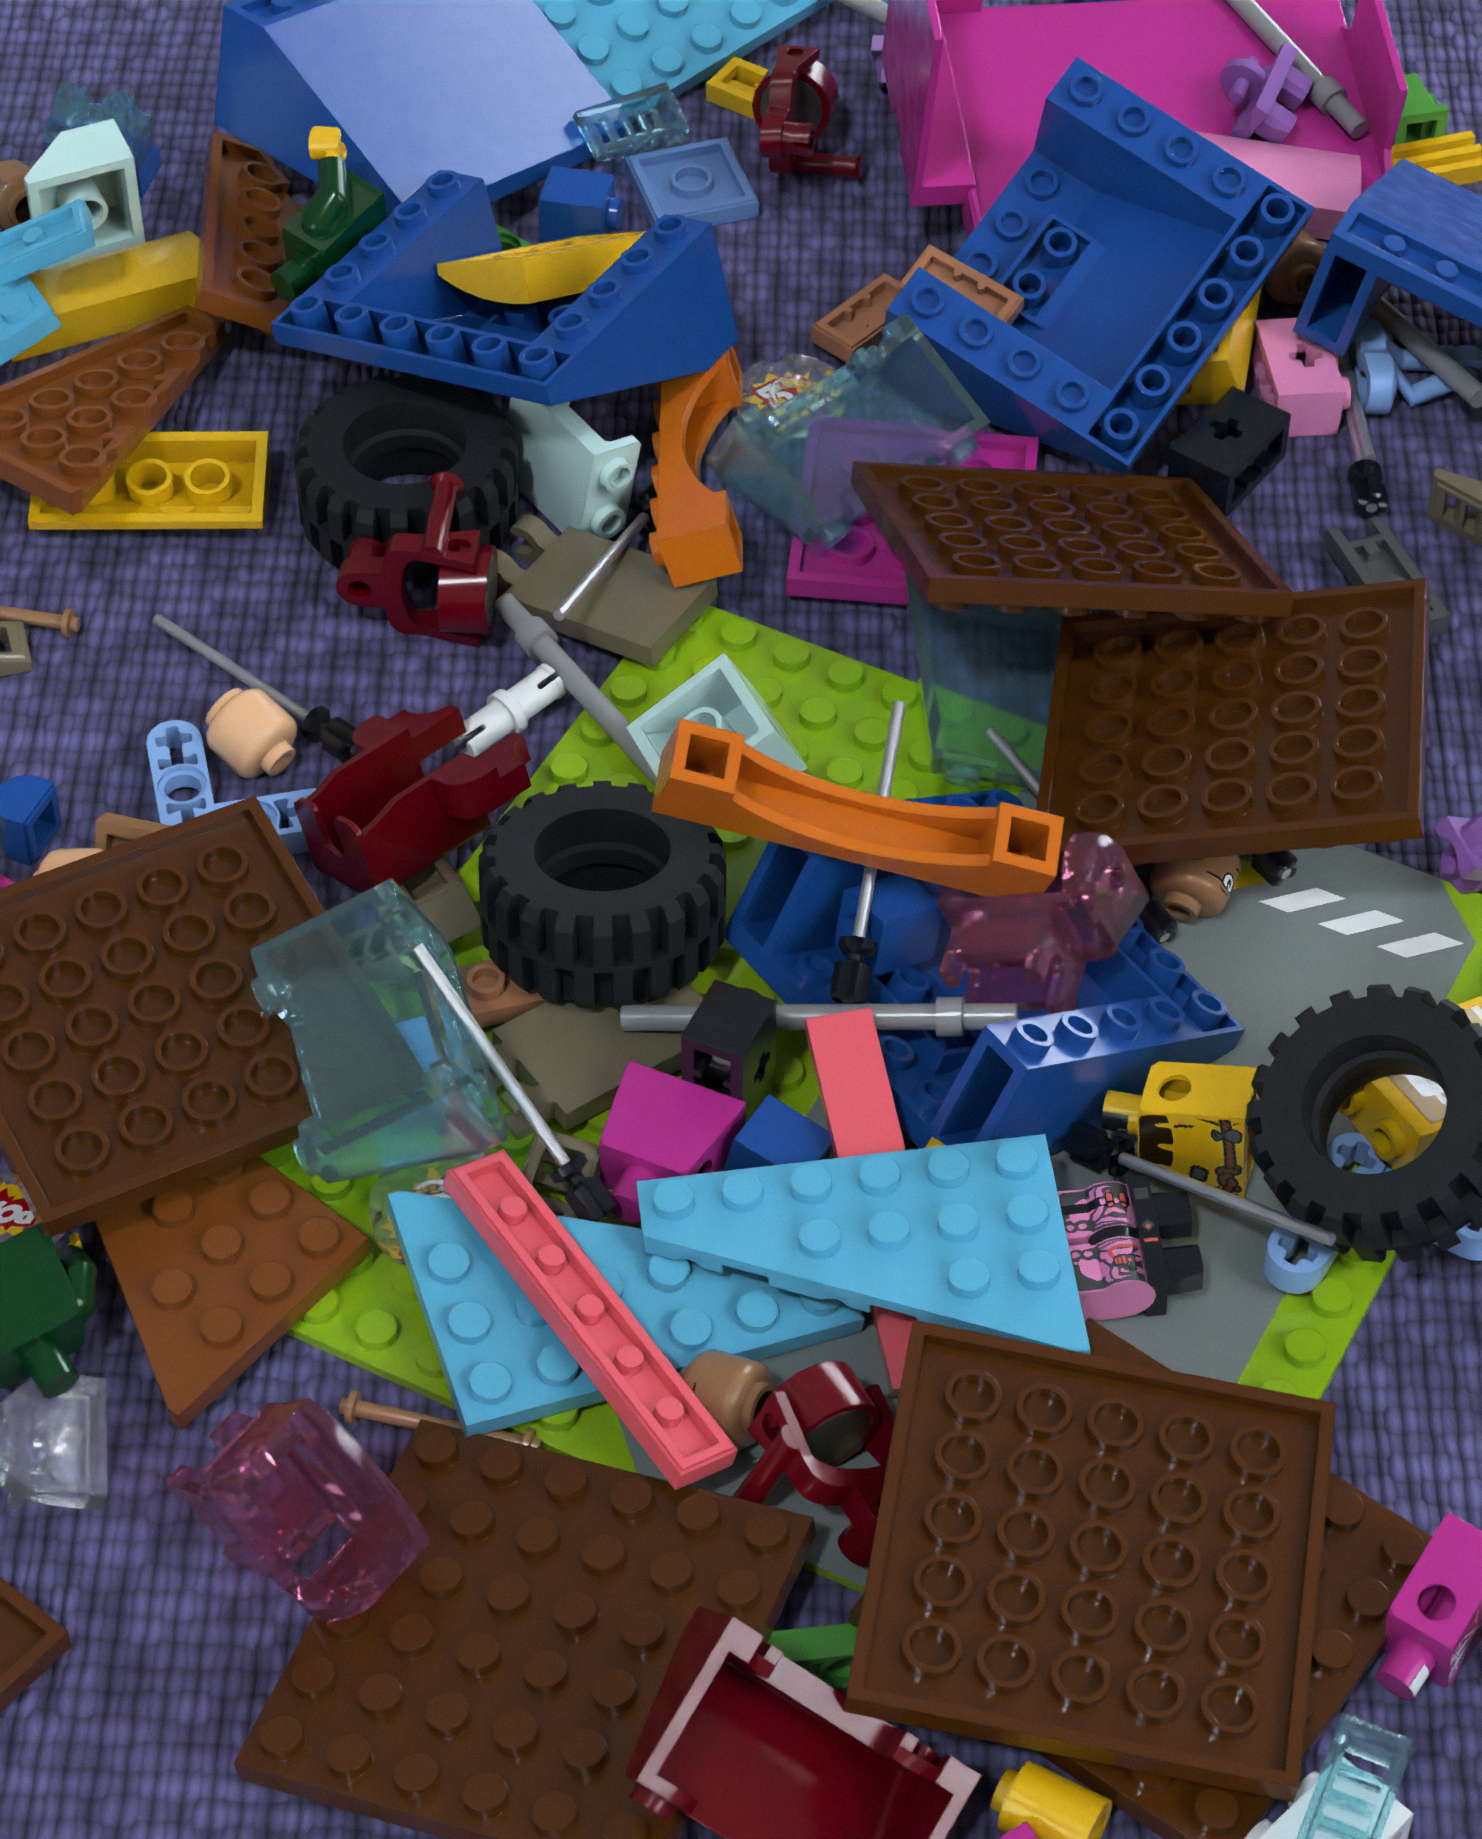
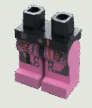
[1057,1175,1204,1321]

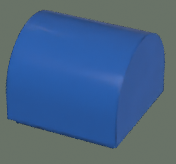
[0,775,62,866]

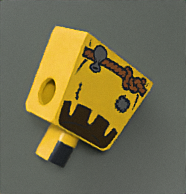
[1101,1061,1259,1198]

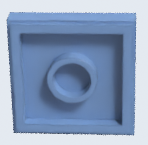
[625,137,759,227]

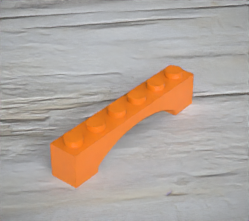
[649,345,743,588]
[651,718,1064,908]

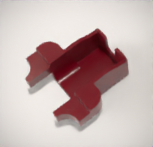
[294,705,532,899]

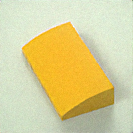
[11,231,200,362]
[437,231,646,304]
[27,431,273,530]

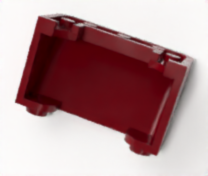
[624,1606,981,1839]

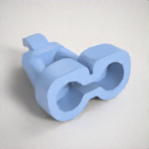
[1347,319,1482,414]

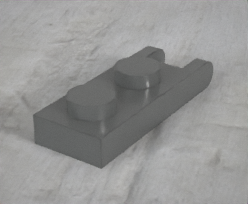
[1323,515,1450,637]

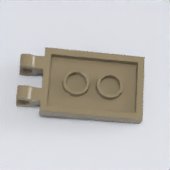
[497,514,718,667]
[465,984,703,1139]

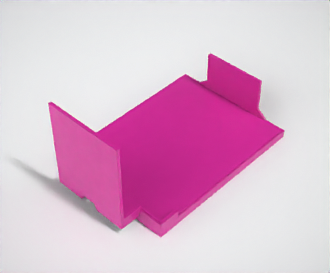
[881,0,1408,241]

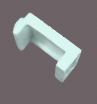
[507,397,641,539]

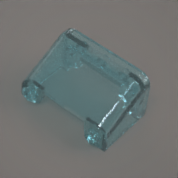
[706,313,990,549]
[251,878,508,1183]

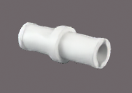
[451,663,566,758]

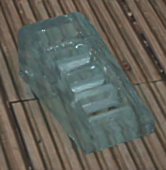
[573,82,690,162]
[1296,1713,1415,1839]

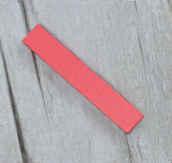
[804,1007,917,1398]
[442,1149,738,1491]

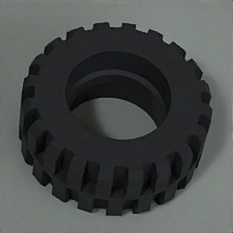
[293,372,520,587]
[478,781,726,1009]
[1246,984,1482,1263]

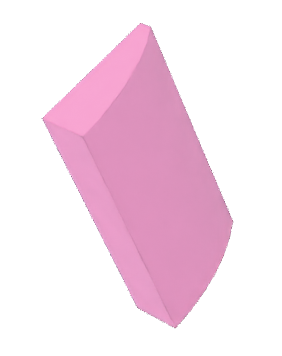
[1195,131,1362,240]

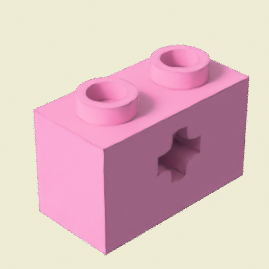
[1249,318,1351,437]

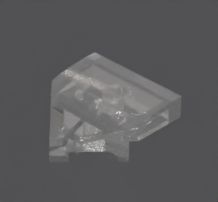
[0,1375,108,1511]

